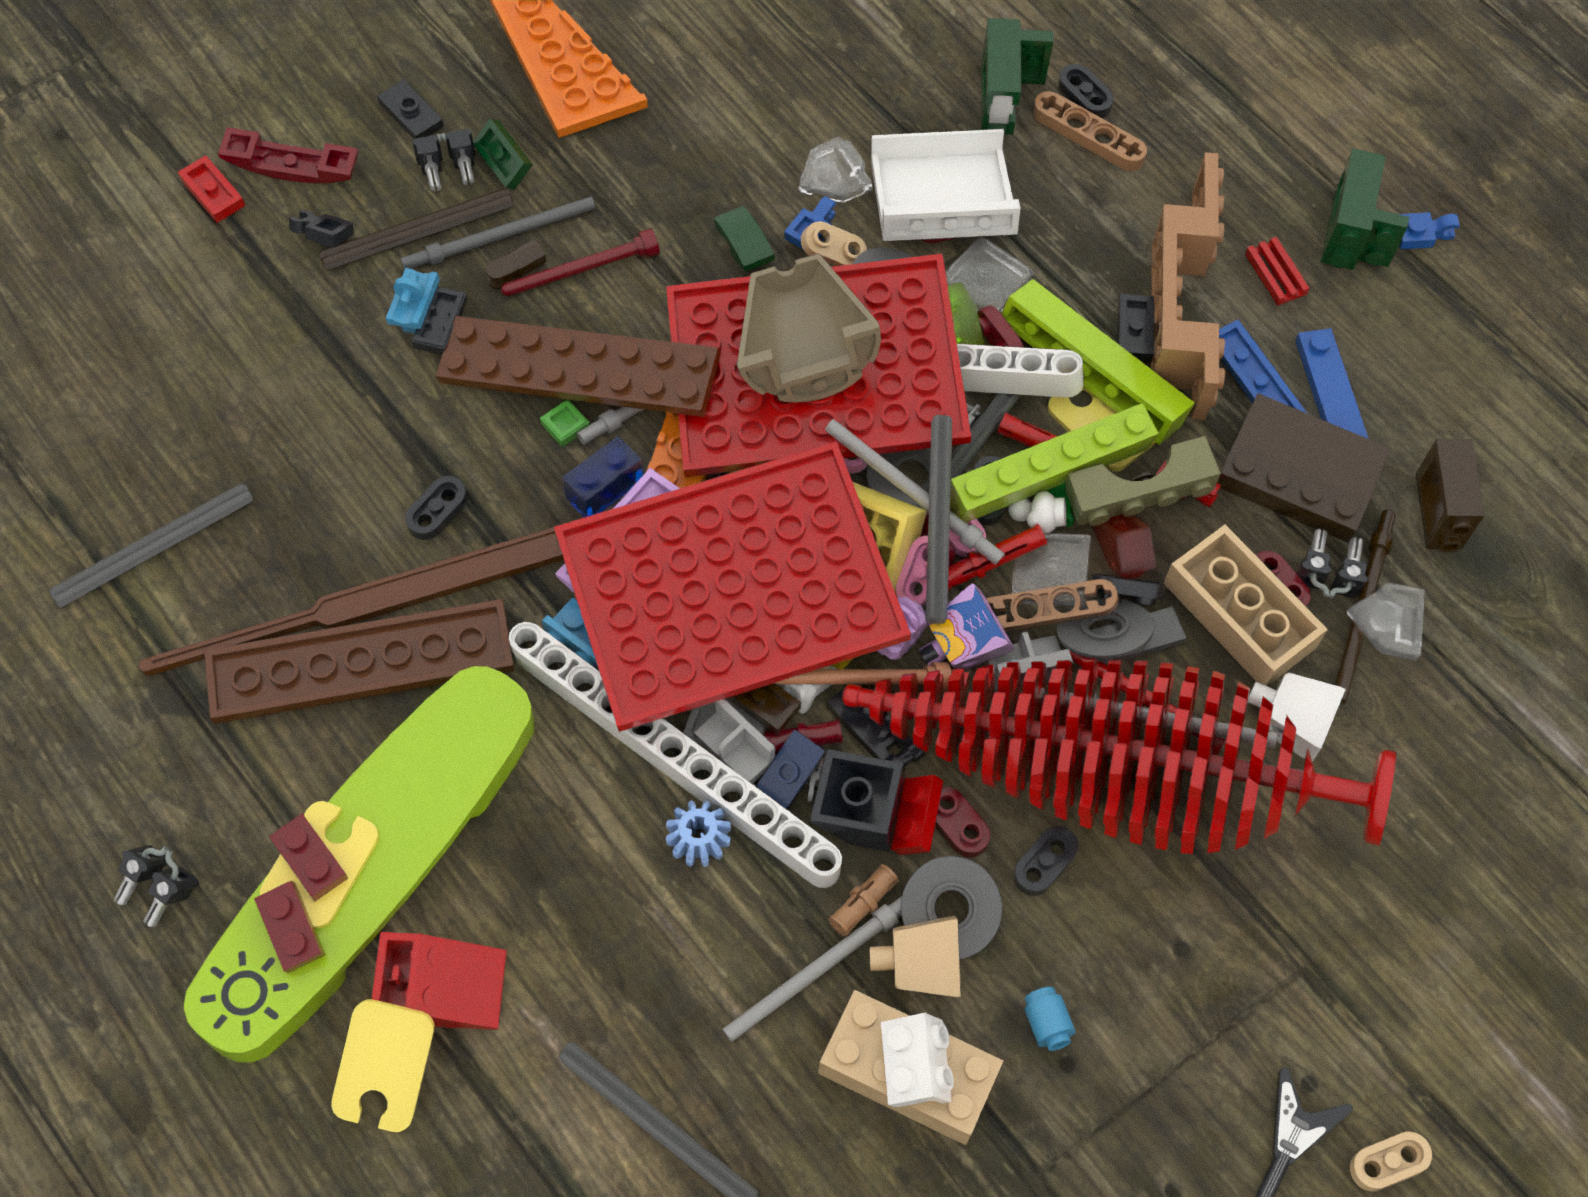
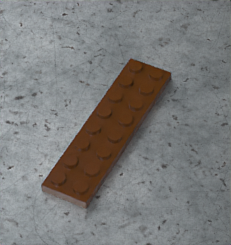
[436,316,721,417]
[204,599,515,724]

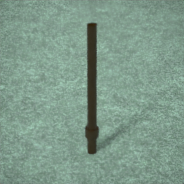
[1335,510,1396,704]

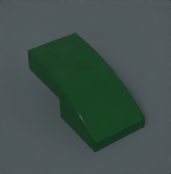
[714,206,775,271]

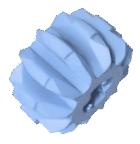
[666,800,731,867]

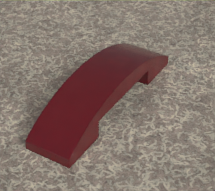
[218,127,359,183]

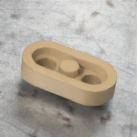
[801,221,867,266]
[1350,1132,1432,1192]

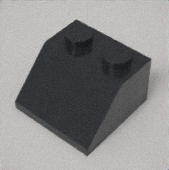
[810,749,904,852]

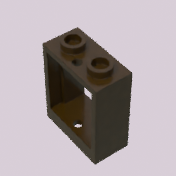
[1415,439,1484,552]

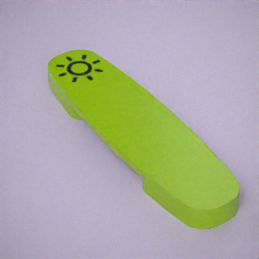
[184,666,535,1062]

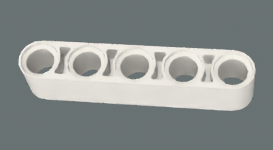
[957,344,1084,397]

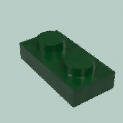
[473,118,533,190]

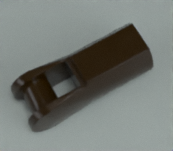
[486,240,546,289]

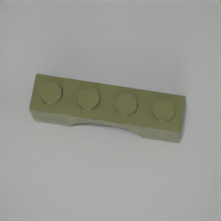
[1065,436,1221,526]

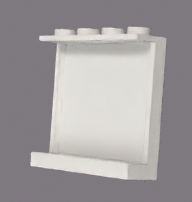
[871,129,1020,241]

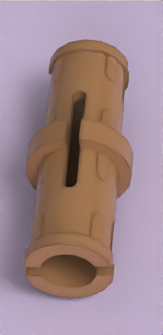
[828,864,899,937]

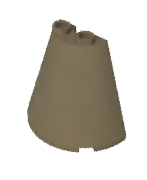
[737,253,881,402]

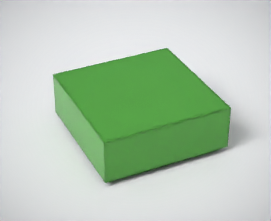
[540,399,590,447]

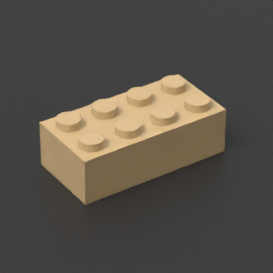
[1164,524,1328,686]
[818,990,1004,1145]

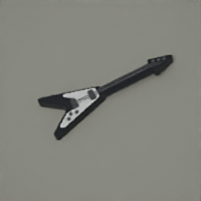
[1255,1067,1353,1197]

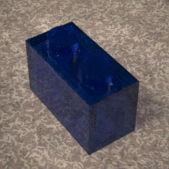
[562,436,643,518]

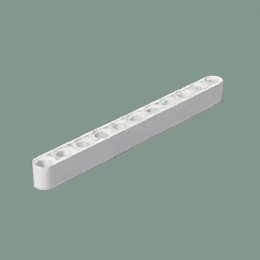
[509,622,842,888]

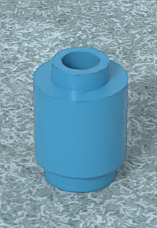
[1024,987,1076,1051]

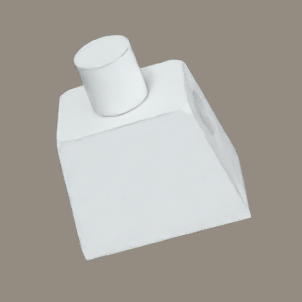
[1248,673,1345,761]

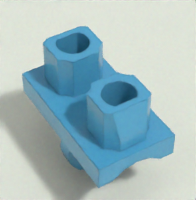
[386,268,440,333]

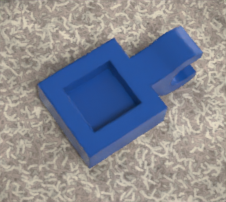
[784,196,836,249]
[1399,212,1460,249]

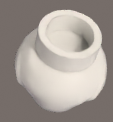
[1008,491,1066,535]

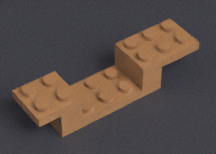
[1150,152,1225,420]

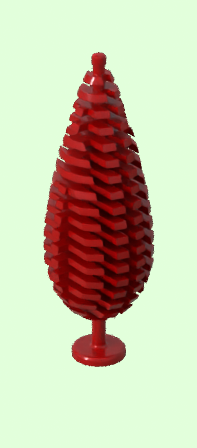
[842,659,1396,854]

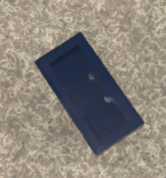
[756,729,827,810]

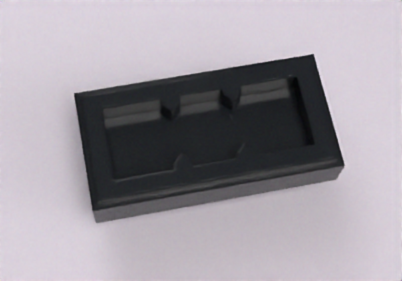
[377,79,444,139]
[412,286,468,355]

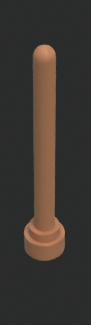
[776,662,951,692]

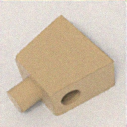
[870,916,961,997]

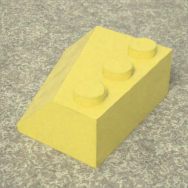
[853,482,927,596]

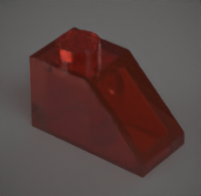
[1092,514,1156,578]

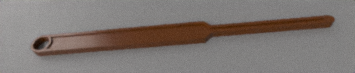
[139,527,564,676]

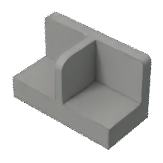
[987,632,1073,692]
[694,699,775,784]

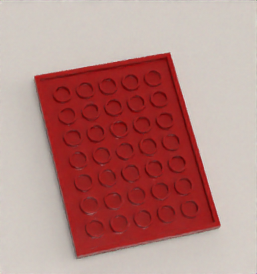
[666,254,971,477]
[554,441,911,732]

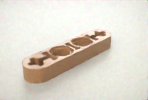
[1033,91,1147,171]
[986,579,1119,632]

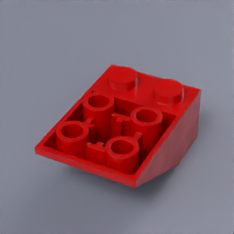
[372,932,507,1030]

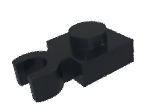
[289,210,354,248]

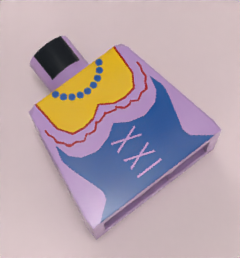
[919,584,1015,670]

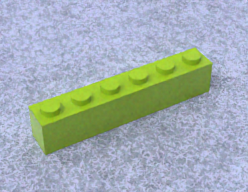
[1001,279,1195,445]
[950,403,1159,523]

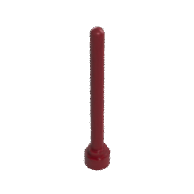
[501,228,660,296]

